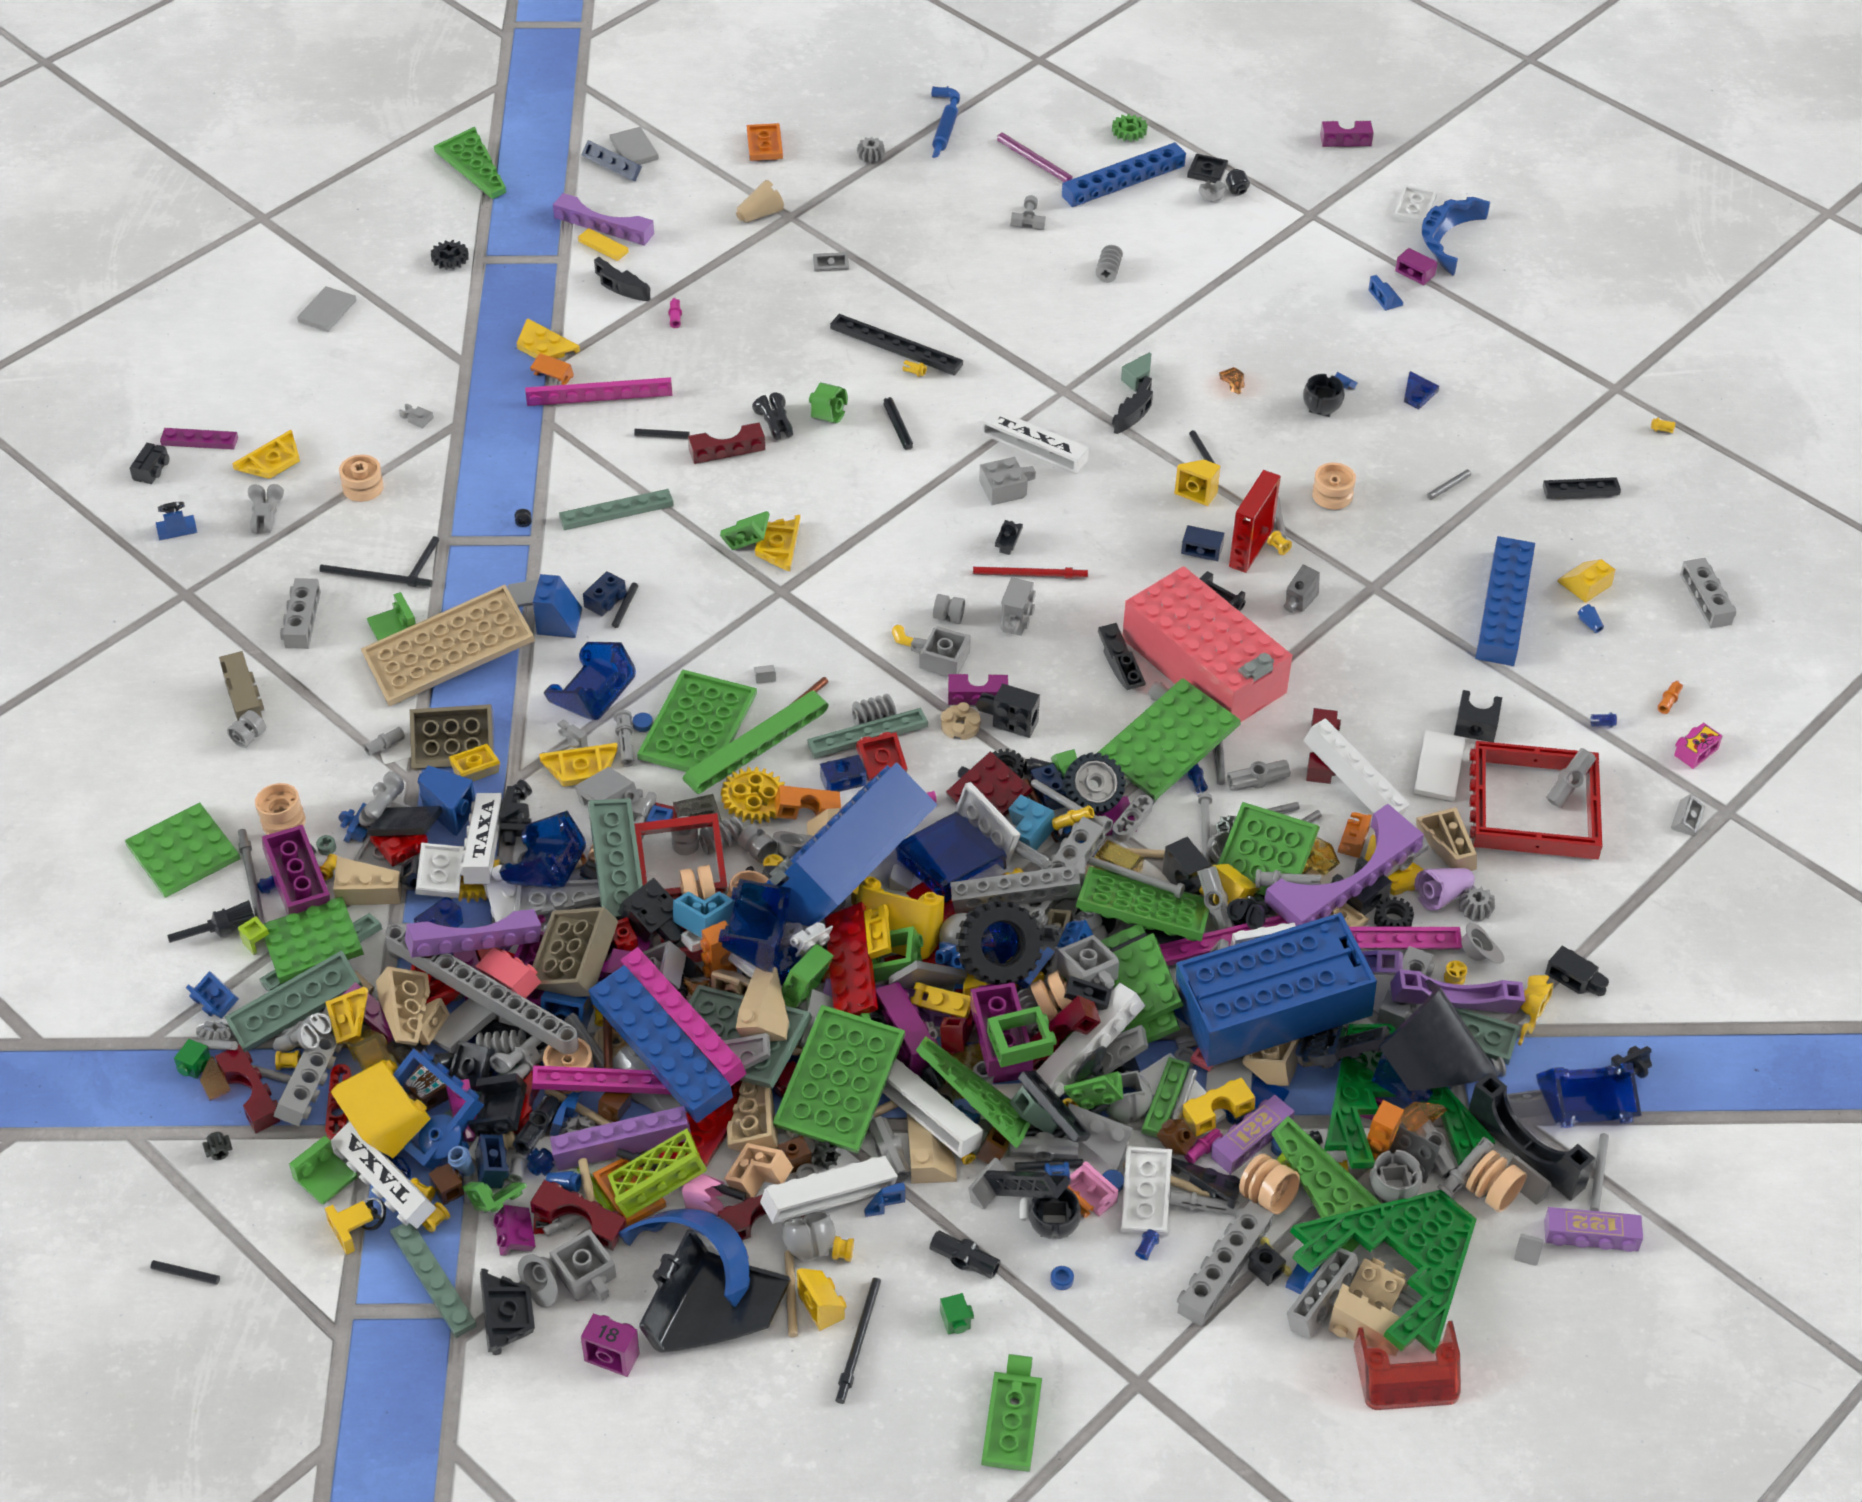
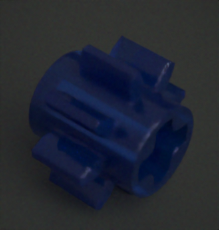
[526,1148,555,1176]

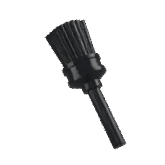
[167,900,254,943]

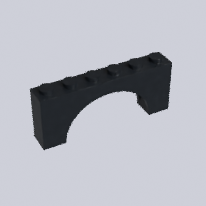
[1468,1073,1596,1201]

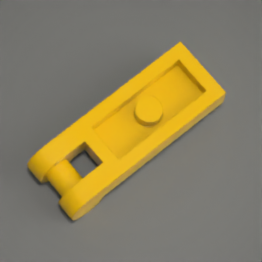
[864,904,892,959]
[910,982,971,1019]

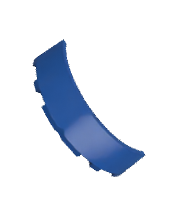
[1422,197,1490,276]
[618,1208,750,1307]

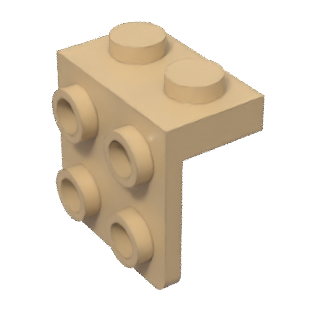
[1348,1257,1408,1311]

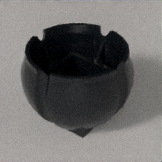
[1303,374,1345,417]
[1029,1188,1081,1239]

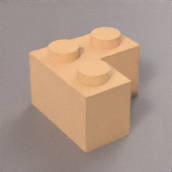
[724,1143,793,1198]

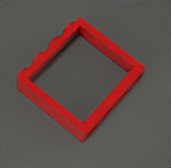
[1229,470,1281,573]
[634,813,727,900]

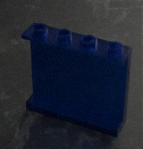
[896,811,1007,902]

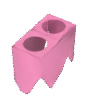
[682,1174,725,1217]

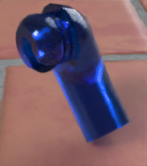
[385,1155,411,1178]

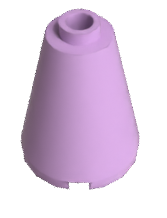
[1415,868,1475,911]

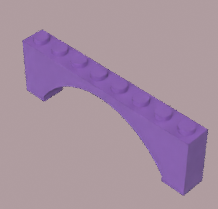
[1264,804,1424,926]

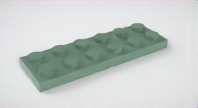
[588,798,643,920]
[225,951,363,1052]

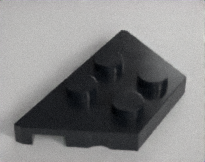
[480,1268,535,1352]

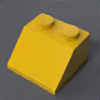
[1174,459,1221,506]
[1557,559,1616,603]
[797,1268,847,1331]

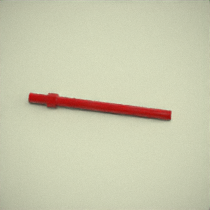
[973,566,1088,579]

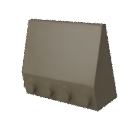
[409,704,494,770]
[532,907,618,997]

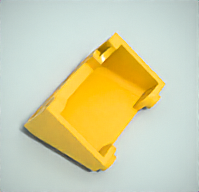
[856,877,944,959]
[331,1060,431,1158]

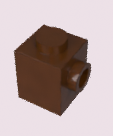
[598,1092,632,1122]
[1156,1119,1197,1155]
[976,1126,1010,1164]
[777,1136,812,1174]
[428,1163,464,1205]

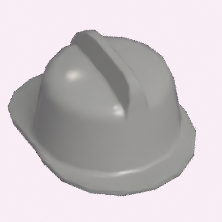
[773,831,813,858]
[1461,923,1505,964]
[517,1254,558,1307]

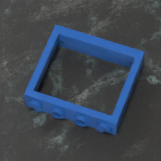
[393,1049,484,1170]

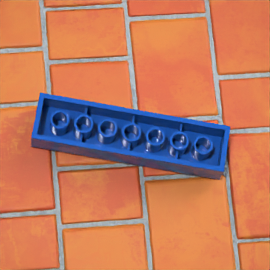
[1475,536,1535,666]
[589,965,733,1123]

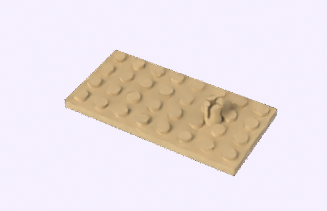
[361,585,535,706]

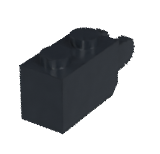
[1545,945,1609,996]

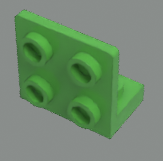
[720,511,770,550]
[367,592,416,641]
[1064,1071,1123,1109]
[289,1136,357,1205]
[462,1182,527,1213]

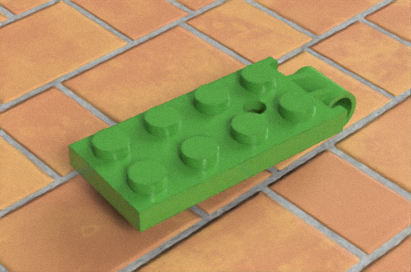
[981,1354,1042,1472]

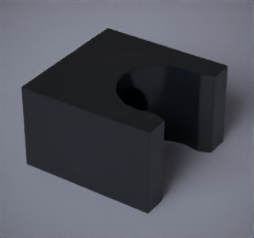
[1454,690,1503,742]
[1162,836,1211,895]
[1331,856,1392,915]

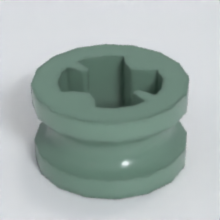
[316,835,337,856]

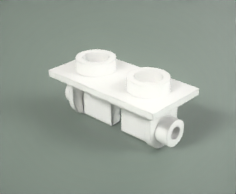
[790,922,833,957]

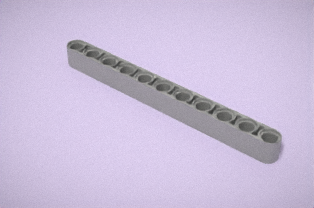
[385,924,579,1054]

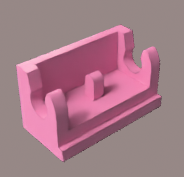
[1069,1161,1118,1216]

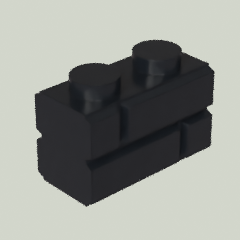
[129,443,170,484]

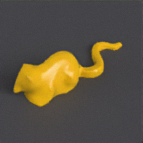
[1518,975,1553,1046]

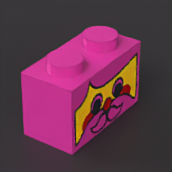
[1674,722,1723,769]

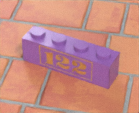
[1211,1095,1295,1175]
[1544,1207,1643,1252]

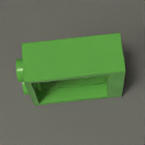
[872,926,923,982]
[781,944,834,1009]
[987,1006,1056,1067]

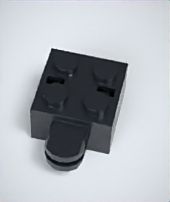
[976,683,1040,738]
[618,878,684,945]

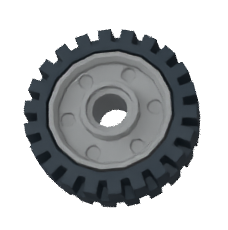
[1063,752,1126,815]

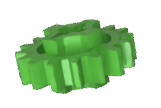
[1112,114,1148,142]

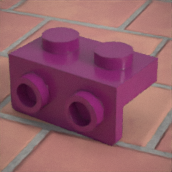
[493,1205,536,1256]

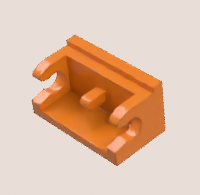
[530,353,574,385]
[1337,812,1372,858]

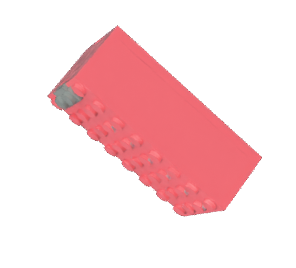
[1122,566,1293,722]

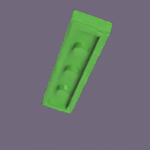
[1141,1057,1190,1138]

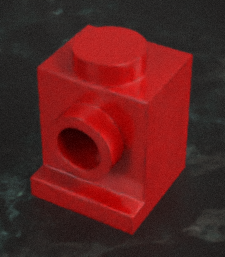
[611,917,638,951]

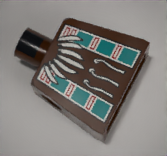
[403,1063,449,1112]

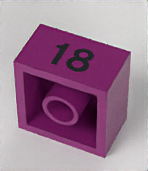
[581,1313,640,1377]

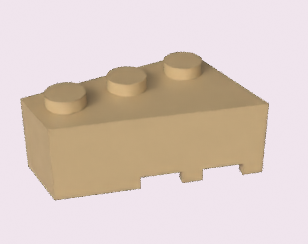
[1416,807,1477,871]
[333,856,402,905]
[1328,1284,1400,1356]

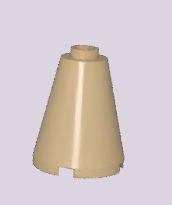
[736,180,784,223]

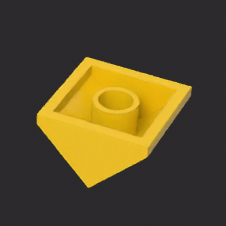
[449,744,500,781]
[1199,864,1260,905]

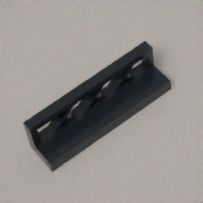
[984,1170,1071,1199]

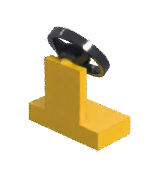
[324,1197,386,1255]

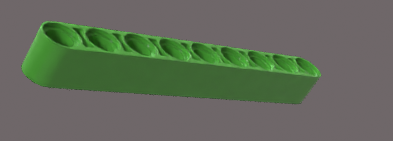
[682,691,829,794]

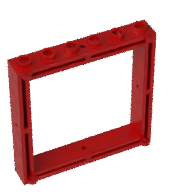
[1469,741,1603,860]

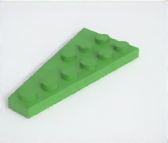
[434,126,506,199]
[916,1036,1030,1149]
[1271,1116,1382,1252]

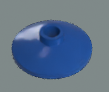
[419,1114,461,1160]

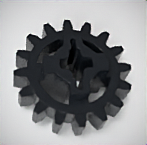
[430,240,469,270]

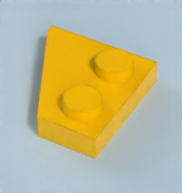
[326,987,368,1044]

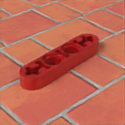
[325,1064,352,1140]

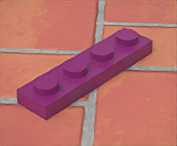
[160,428,238,450]

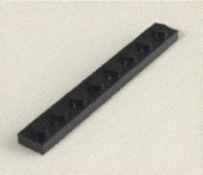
[830,314,963,376]

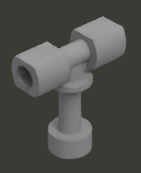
[1010,195,1046,230]

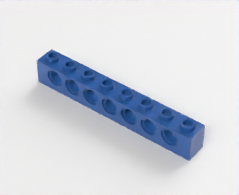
[1062,142,1186,207]

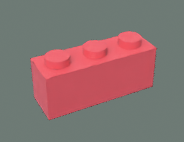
[475,947,541,999]

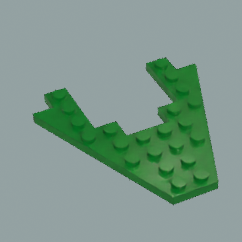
[1324,1024,1495,1169]
[1290,1190,1477,1354]

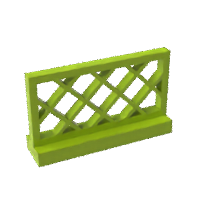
[608,1128,707,1218]

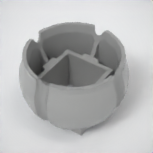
[1105,1071,1153,1123]
[1369,1150,1423,1203]
[782,1212,835,1262]

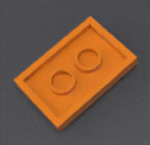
[746,123,783,161]
[592,1158,667,1228]

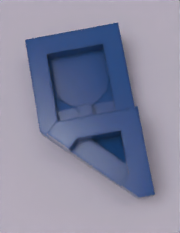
[550,1092,579,1136]
[864,1182,905,1217]

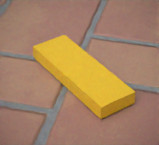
[578,228,629,261]

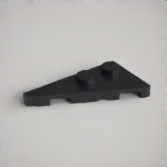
[1171,1158,1241,1209]

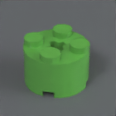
[809,382,848,423]

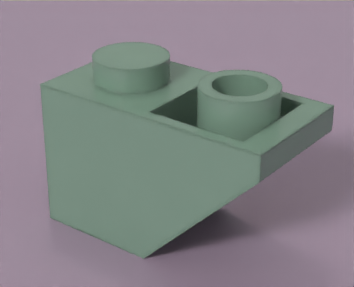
[1121,352,1152,391]
[1010,1086,1059,1134]

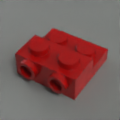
[856,732,908,781]
[370,835,428,867]

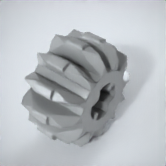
[857,137,885,163]
[1459,885,1496,921]

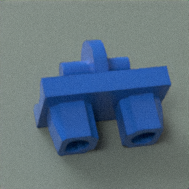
[338,803,371,843]
[935,942,966,970]

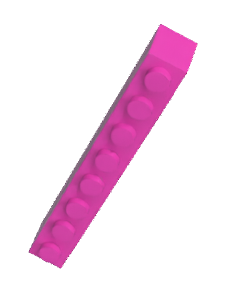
[620,947,746,1086]

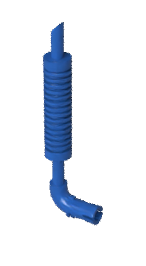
[931,86,960,158]

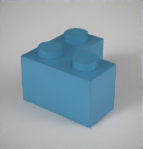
[1008,794,1055,851]
[673,891,735,938]

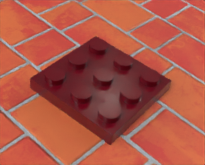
[946,751,1032,817]

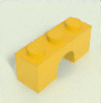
[1183,1077,1255,1137]

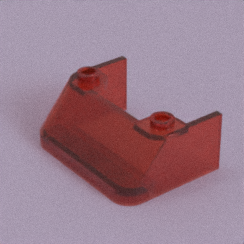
[1354,1321,1461,1410]

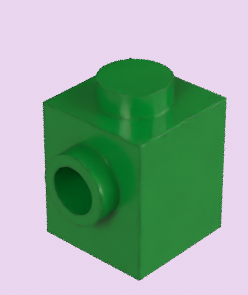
[174,1039,211,1079]
[940,1293,974,1335]

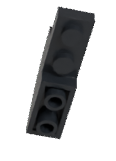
[594,257,651,301]
[1112,376,1153,434]
[1098,623,1146,690]

